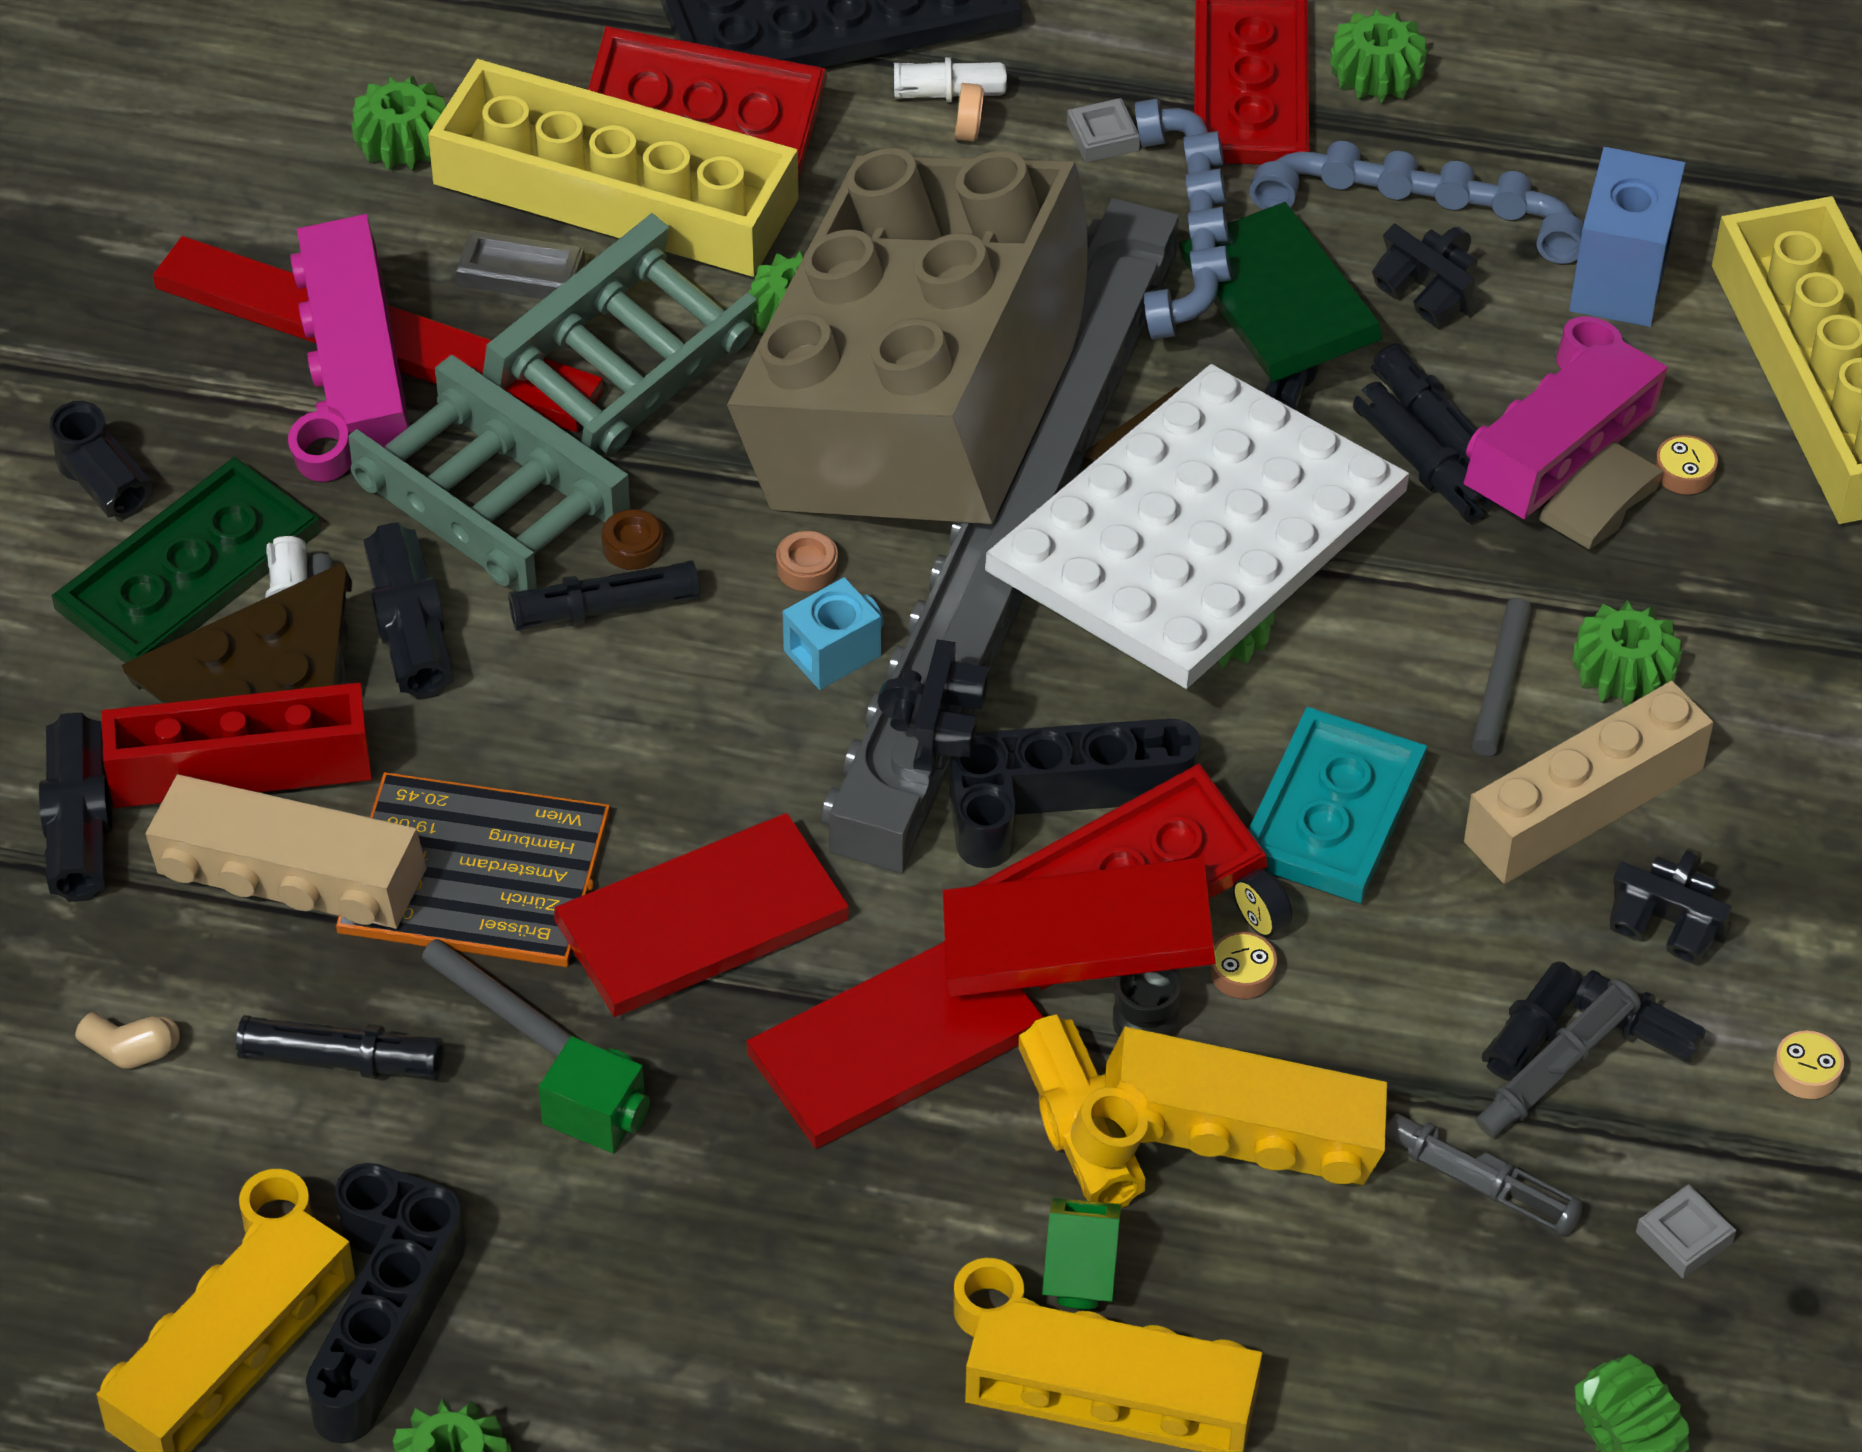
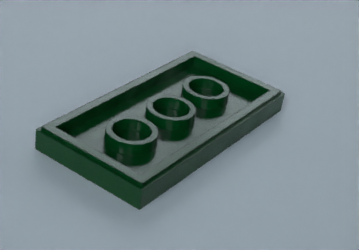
[1178,202,1382,382]
[51,456,321,663]

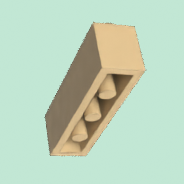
[1464,681,1714,885]
[145,774,426,929]

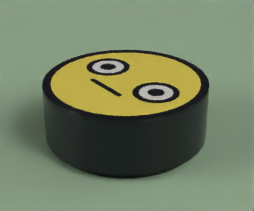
[1233,869,1292,938]

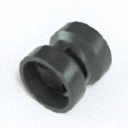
[1112,969,1182,1037]

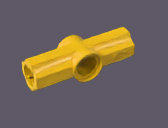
[1019,1014,1146,1208]

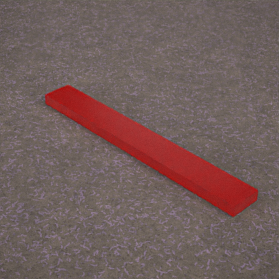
[153,236,604,432]

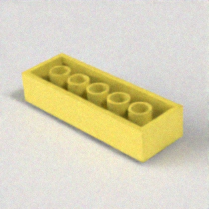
[428,59,799,277]
[1712,196,1862,524]

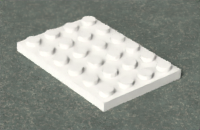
[985,364,1409,689]

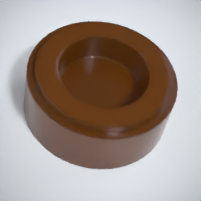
[601,509,664,570]

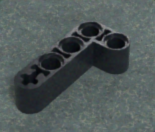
[950,718,1201,868]
[306,1163,465,1444]

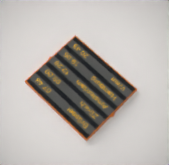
[336,772,610,967]

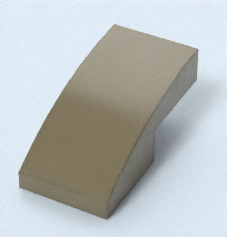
[1538,441,1664,549]

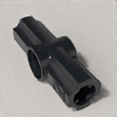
[364,522,453,700]
[39,713,112,902]

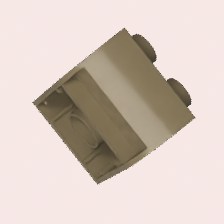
[727,148,1088,524]

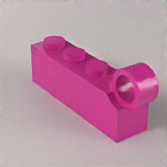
[288,214,410,482]
[1464,316,1668,519]

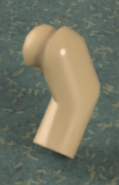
[75,1012,180,1069]

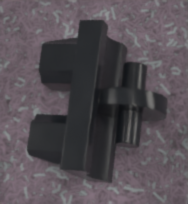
[1372,223,1482,329]
[877,639,988,772]
[1610,848,1732,965]

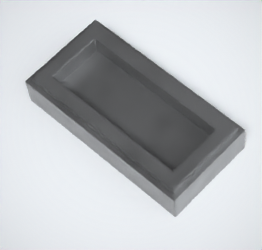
[455,230,585,299]

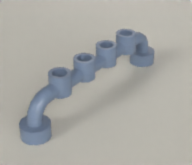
[1135,98,1232,340]
[1249,141,1584,264]

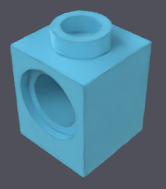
[783,577,884,690]

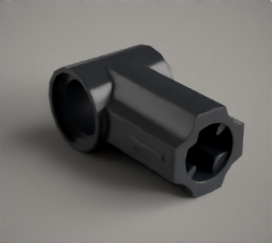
[50,401,153,520]

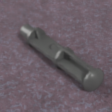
[1475,979,1641,1139]
[1385,1113,1583,1236]

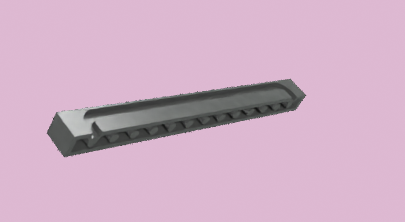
[821,198,1179,874]

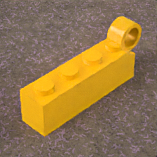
[1070,1026,1387,1185]
[96,1169,355,1452]
[953,1258,1262,1452]

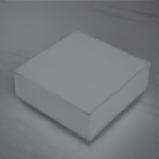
[1067,98,1140,163]
[1636,1184,1736,1279]

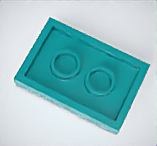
[1248,707,1427,904]

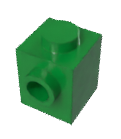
[538,1036,650,1154]
[1042,1198,1122,1309]

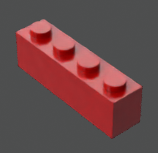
[101,682,372,808]

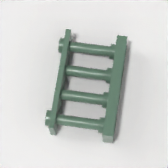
[483,213,757,456]
[348,355,630,591]

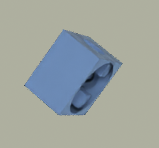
[1569,147,1686,327]

